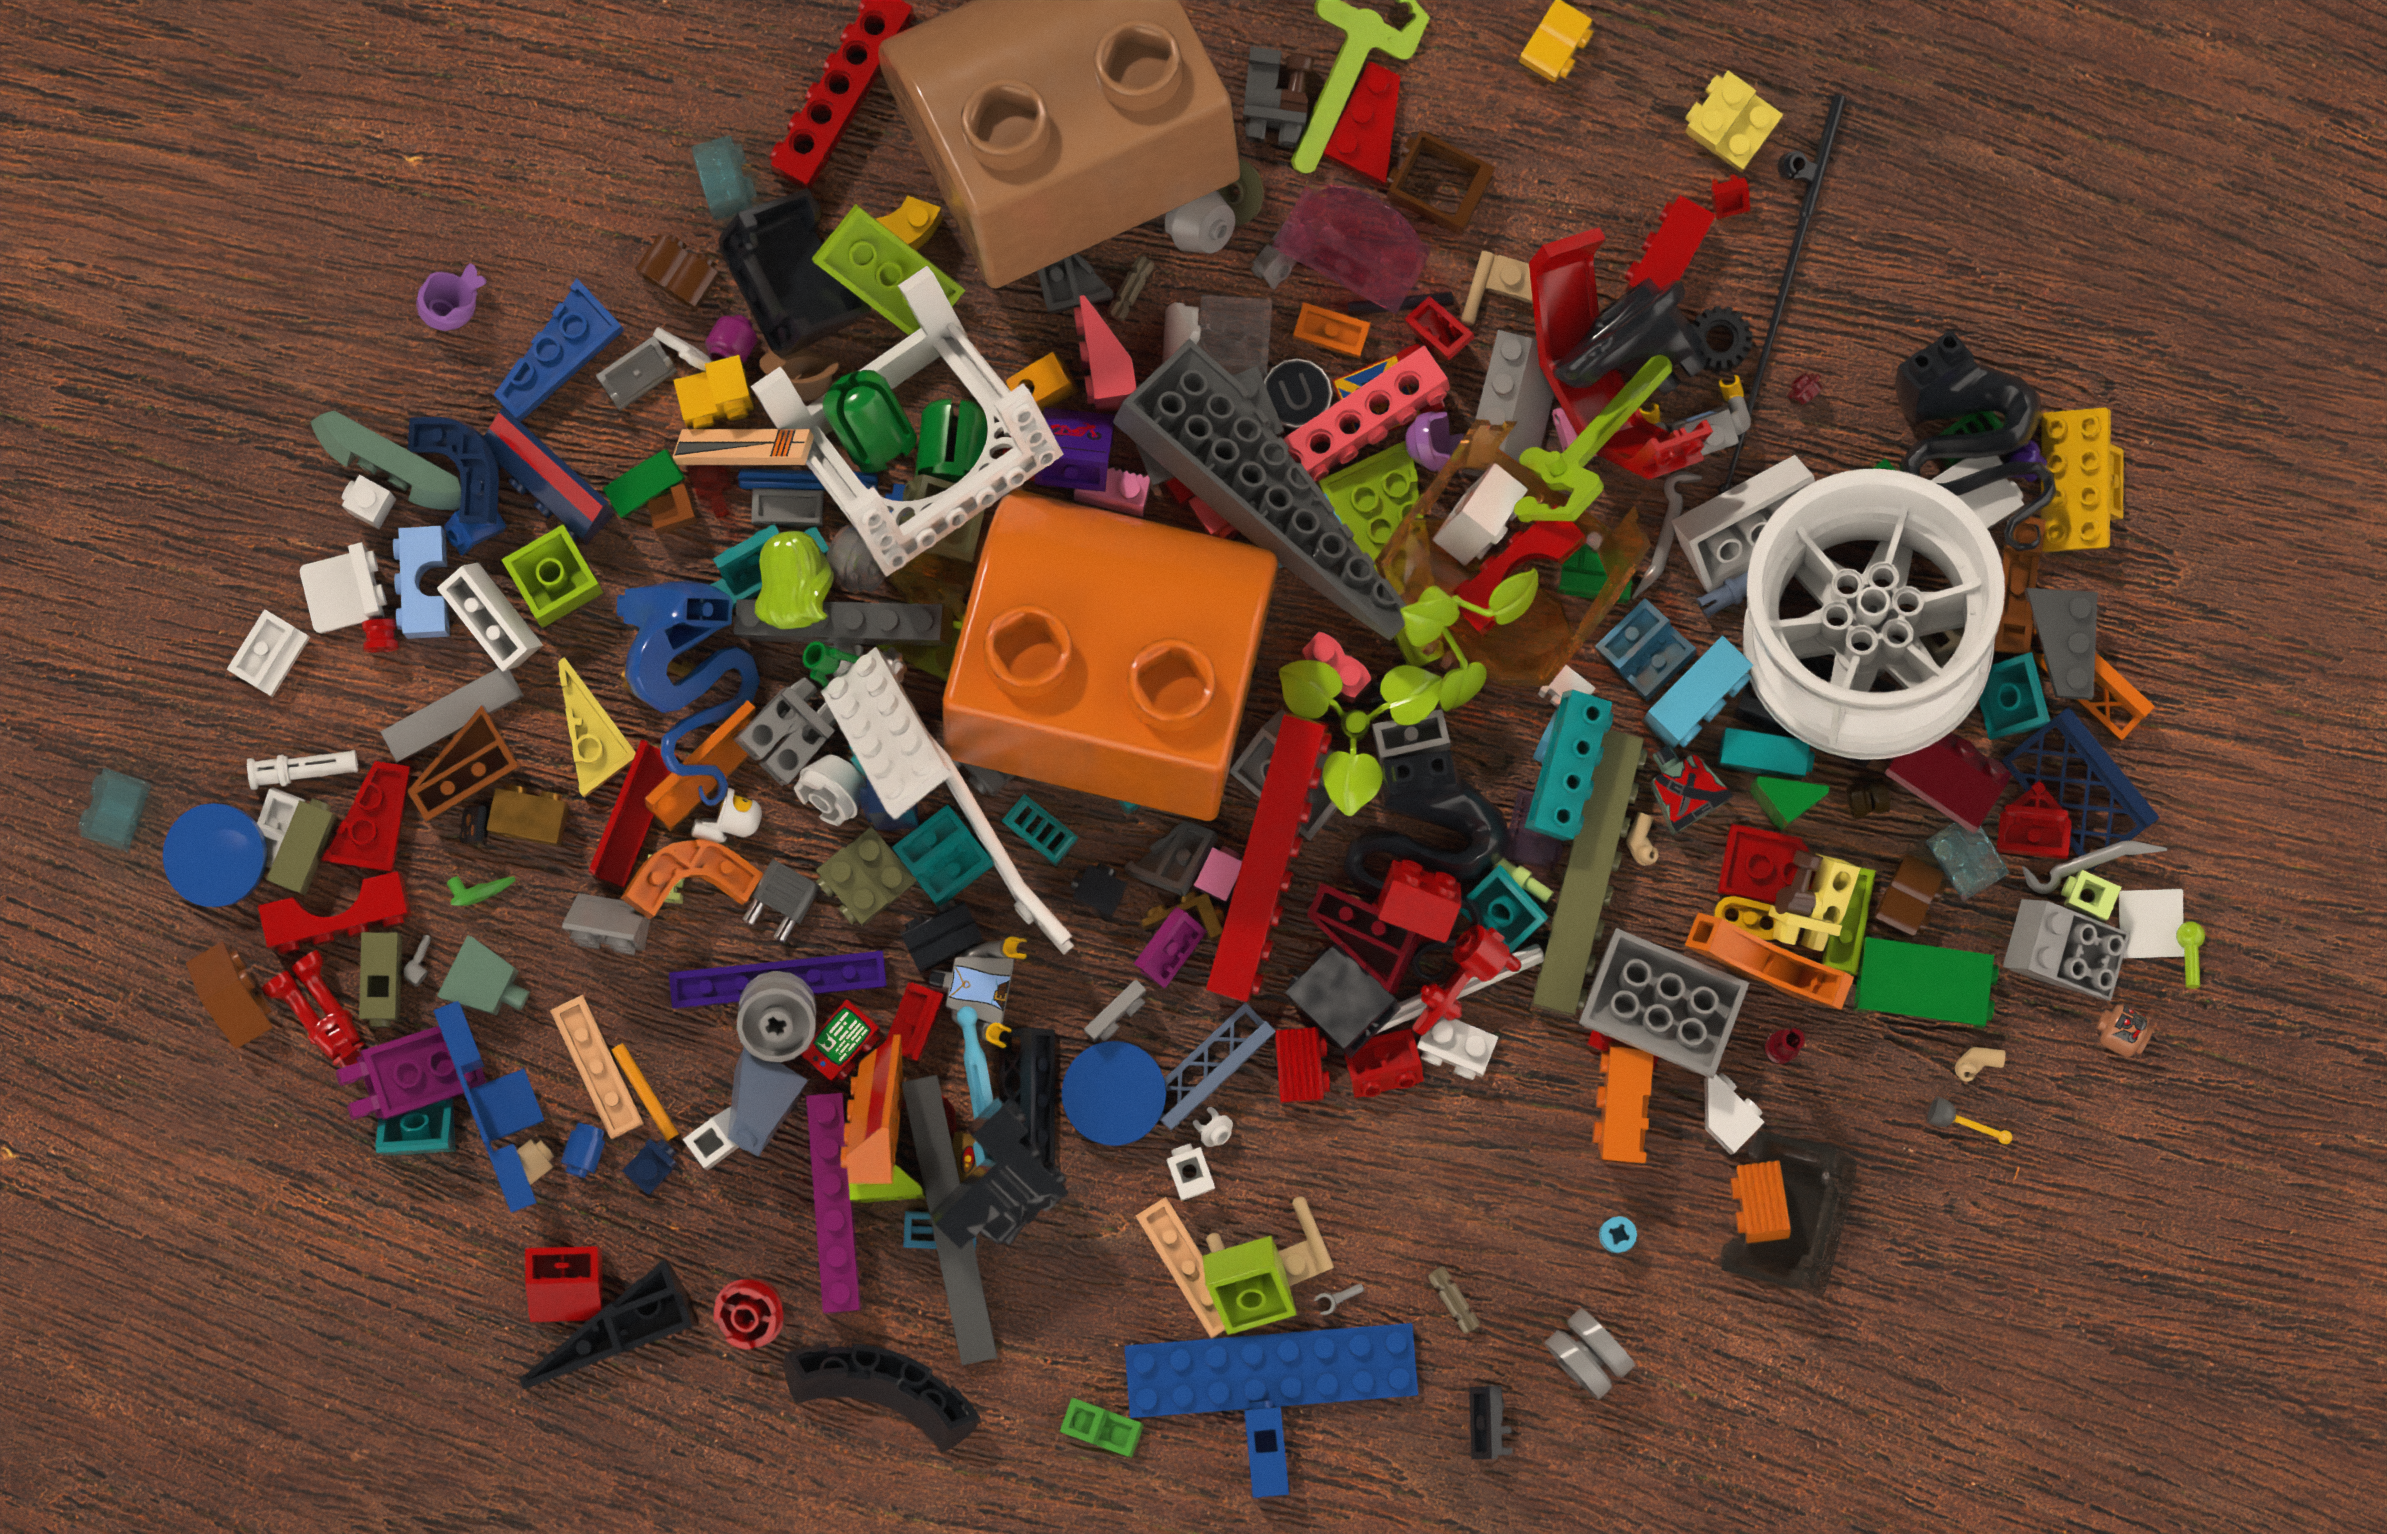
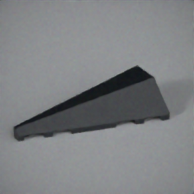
[519,1260,699,1390]

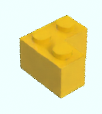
[673,355,755,429]

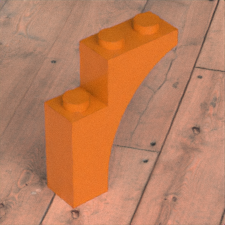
[1685,913,1854,1010]

